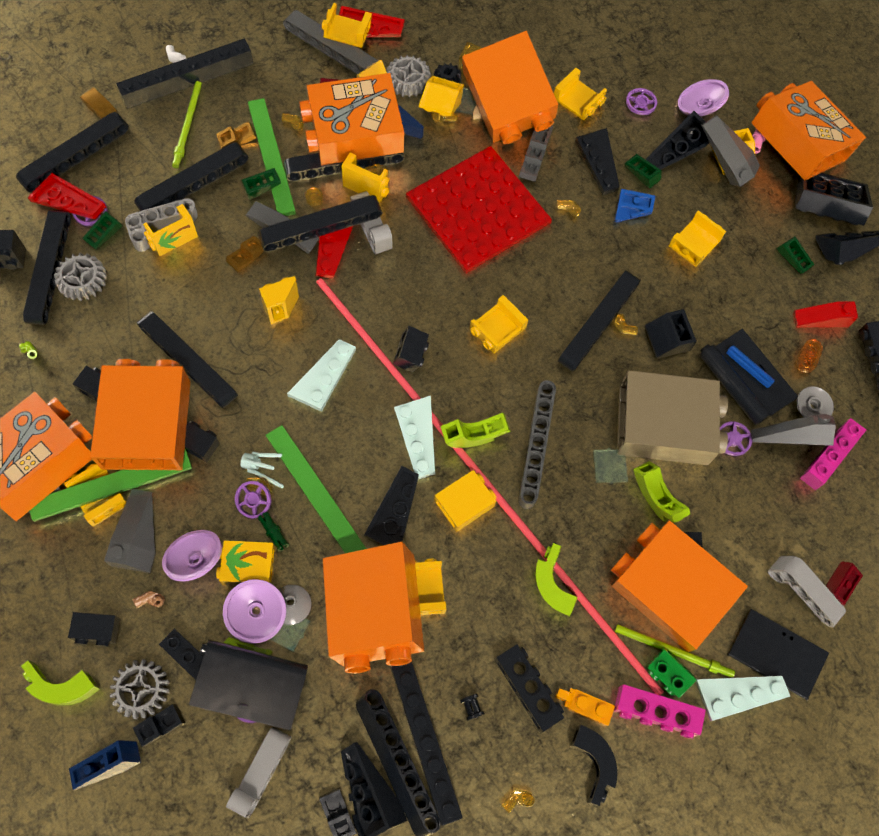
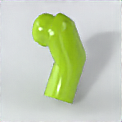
[19,341,38,359]

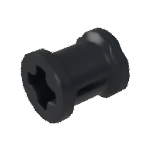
[460,694,485,721]

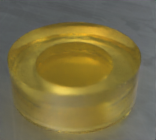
[305,188,323,206]

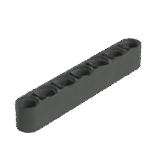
[283,10,378,74]
[518,380,556,509]

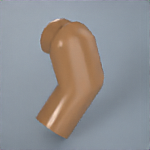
[133,591,165,608]

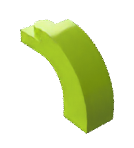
[441,413,511,448]
[633,461,690,523]
[536,543,578,616]
[21,660,100,706]

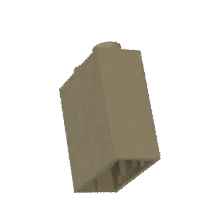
[617,371,728,465]

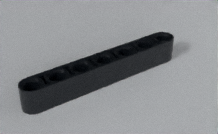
[16,112,129,192]
[134,142,249,211]
[284,153,405,181]
[258,195,383,252]
[23,210,71,325]
[558,270,641,372]
[136,310,238,409]
[356,689,441,836]

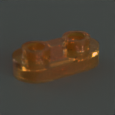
[796,339,823,373]

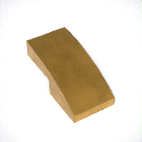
[80,87,117,119]
[216,121,257,148]
[226,235,264,272]

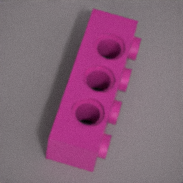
[800,418,866,491]
[614,684,706,739]

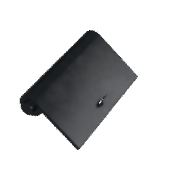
[699,328,798,426]
[188,639,308,730]

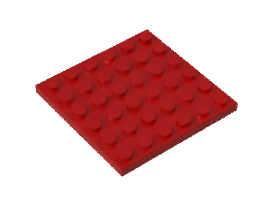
[406,146,552,274]

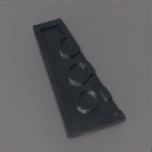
[575,128,620,195]
[364,466,419,546]

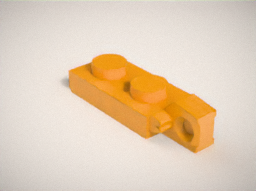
[555,688,615,726]

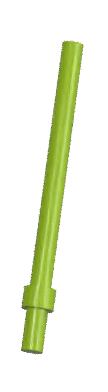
[172,81,202,169]
[614,624,735,678]

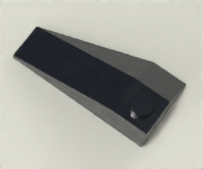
[645,111,710,170]
[815,231,879,265]
[341,742,408,836]

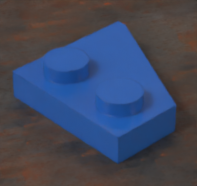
[614,189,655,223]

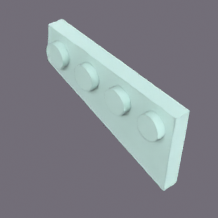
[287,339,356,412]
[394,396,435,480]
[696,676,790,721]

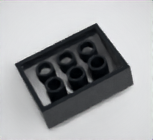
[795,173,873,226]

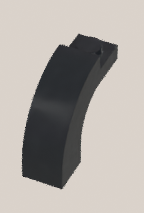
[570,725,617,806]

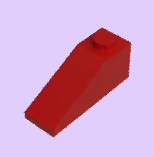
[794,301,858,328]

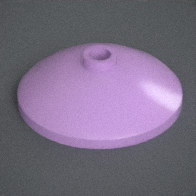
[678,79,729,117]
[162,530,222,581]
[223,579,286,643]

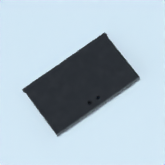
[728,609,829,701]

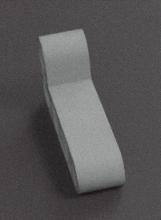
[350,191,392,255]
[125,198,198,252]
[768,556,846,628]
[226,727,292,818]

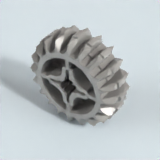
[386,55,431,98]
[54,253,107,302]
[110,659,170,719]

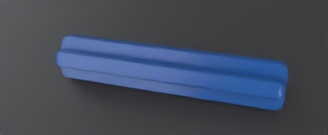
[727,345,775,388]

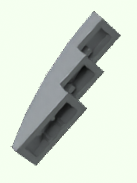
[519,126,553,182]
[245,201,319,254]

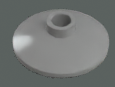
[797,386,834,417]
[279,585,312,625]

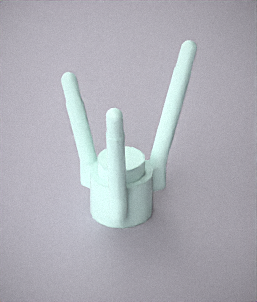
[240,451,284,488]

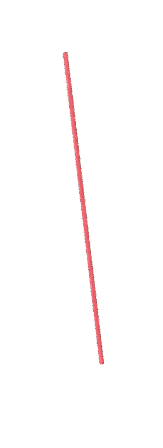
[316,278,664,696]

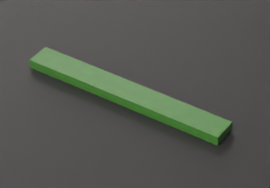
[248,98,296,216]
[266,425,367,553]
[30,449,192,522]

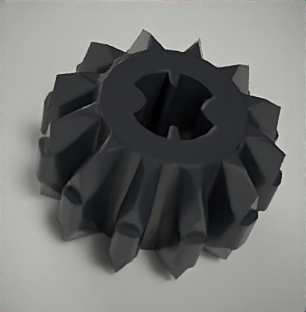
[434,62,462,83]

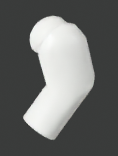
[166,45,186,63]

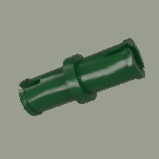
[258,512,289,552]

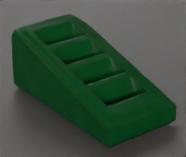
[625,154,662,188]
[241,168,281,200]
[82,211,123,250]
[776,236,815,274]

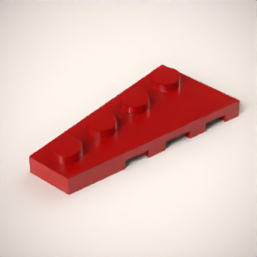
[339,6,405,38]
[28,173,106,220]
[315,209,353,279]

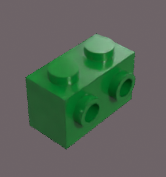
[647,647,697,698]

